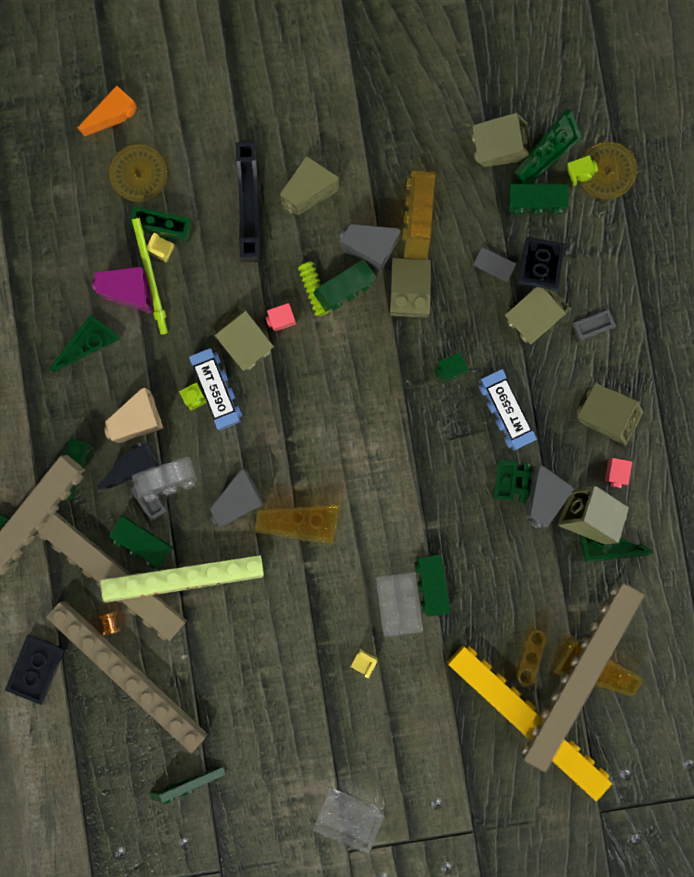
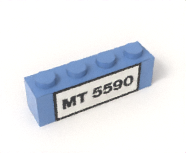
[189,348,242,431]
[478,369,537,451]

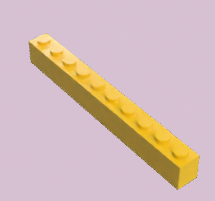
[447,645,612,802]

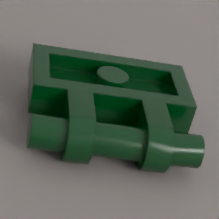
[493,460,532,503]

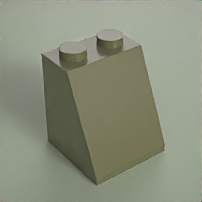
[471,113,532,167]
[280,156,339,215]
[505,287,571,344]
[209,305,274,371]
[577,383,644,446]
[558,486,629,545]

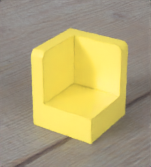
[147,232,175,263]
[351,649,378,678]

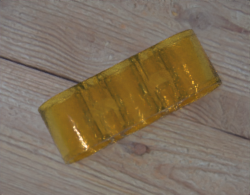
[515,628,546,686]

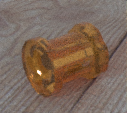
[99,612,121,635]

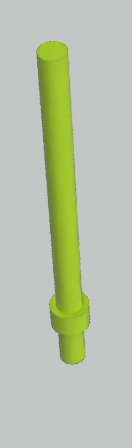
[132,218,168,335]

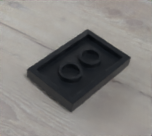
[5,634,65,705]

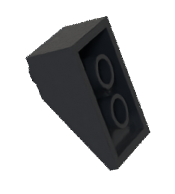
[518,236,565,291]
[97,442,161,490]

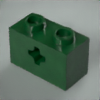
[434,352,468,384]

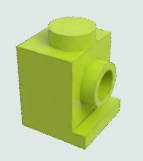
[567,155,598,187]
[179,383,207,411]

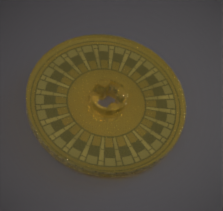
[580,142,637,200]
[109,145,167,202]

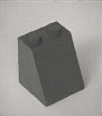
[339,224,401,272]
[525,465,574,528]
[209,469,265,527]

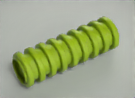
[298,262,331,316]

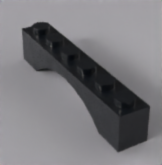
[236,141,261,263]

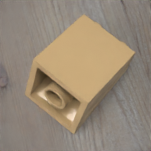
[104,388,163,443]

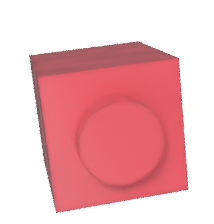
[265,303,296,332]
[605,458,632,488]

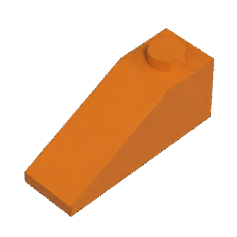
[78,86,137,136]

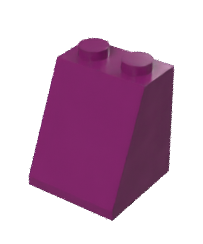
[92,267,153,313]

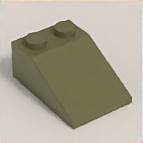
[390,258,431,318]

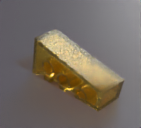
[402,171,435,260]
[255,504,339,546]
[551,635,644,697]

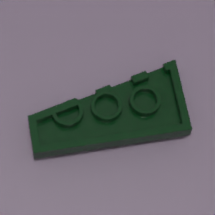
[515,108,582,184]

